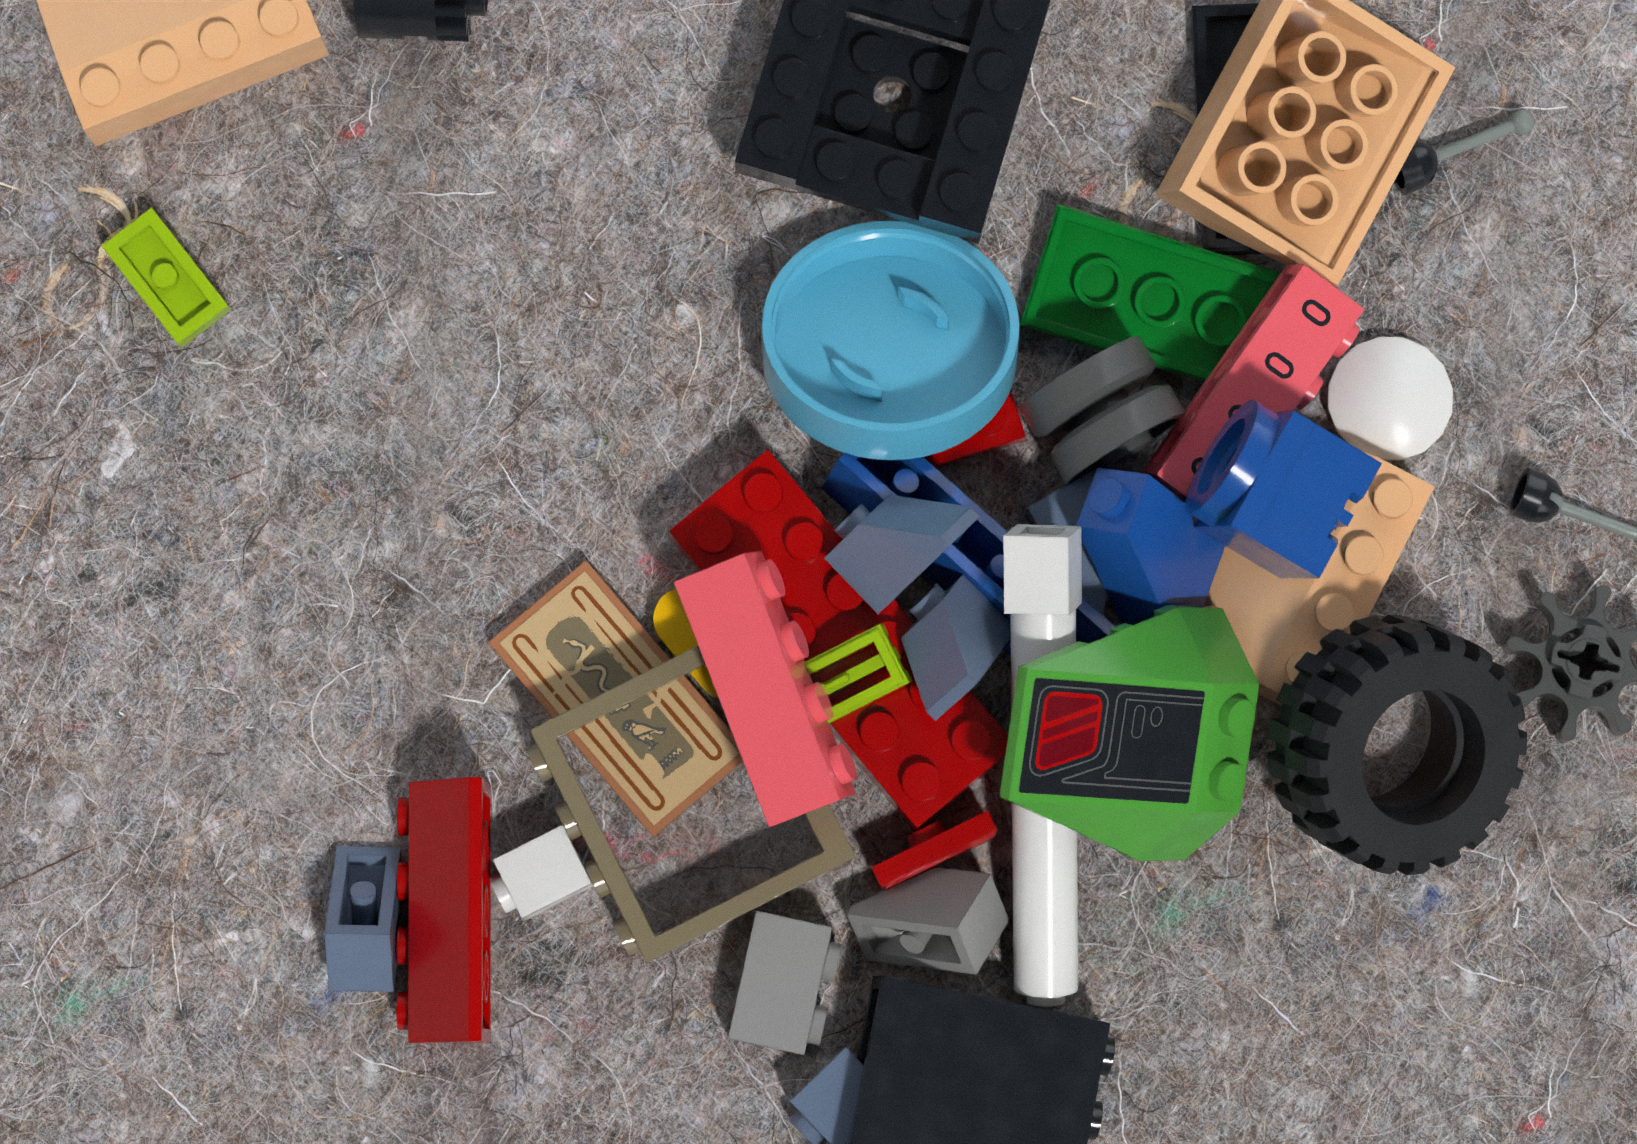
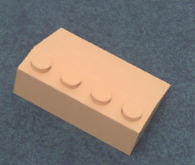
[36,0,329,146]
[1155,0,1456,287]
[1204,450,1435,706]

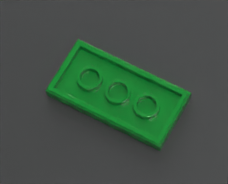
[1020,204,1281,383]

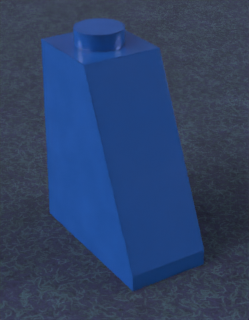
[1076,467,1225,625]

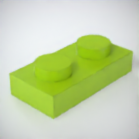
[101,207,231,348]

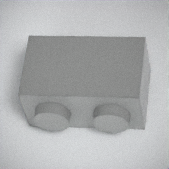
[728,911,842,1056]

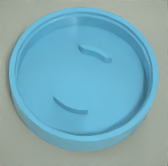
[762,221,1020,460]

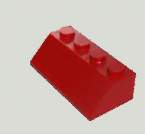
[396,777,491,1044]

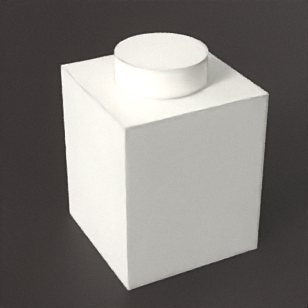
[489,825,593,920]

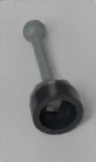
[1394,110,1535,195]
[1510,468,1637,541]

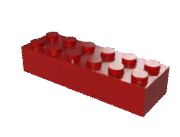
[669,449,1008,832]

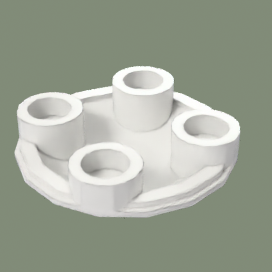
[1328,337,1453,461]

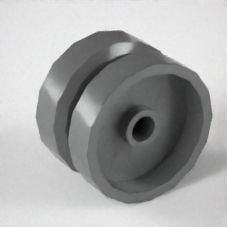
[1020,336,1186,485]

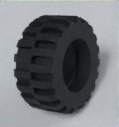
[1267,615,1527,875]

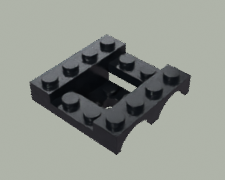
[735,0,1051,243]

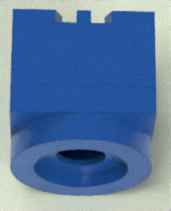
[1185,400,1382,578]

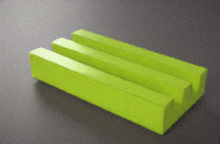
[805,623,912,724]

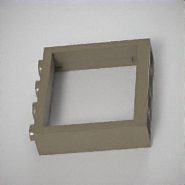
[525,646,856,963]

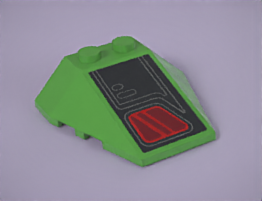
[999,605,1259,861]

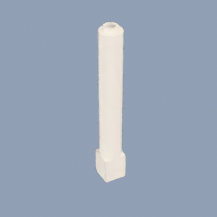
[1003,524,1082,1007]

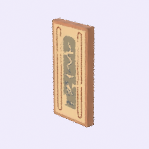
[488,560,743,838]

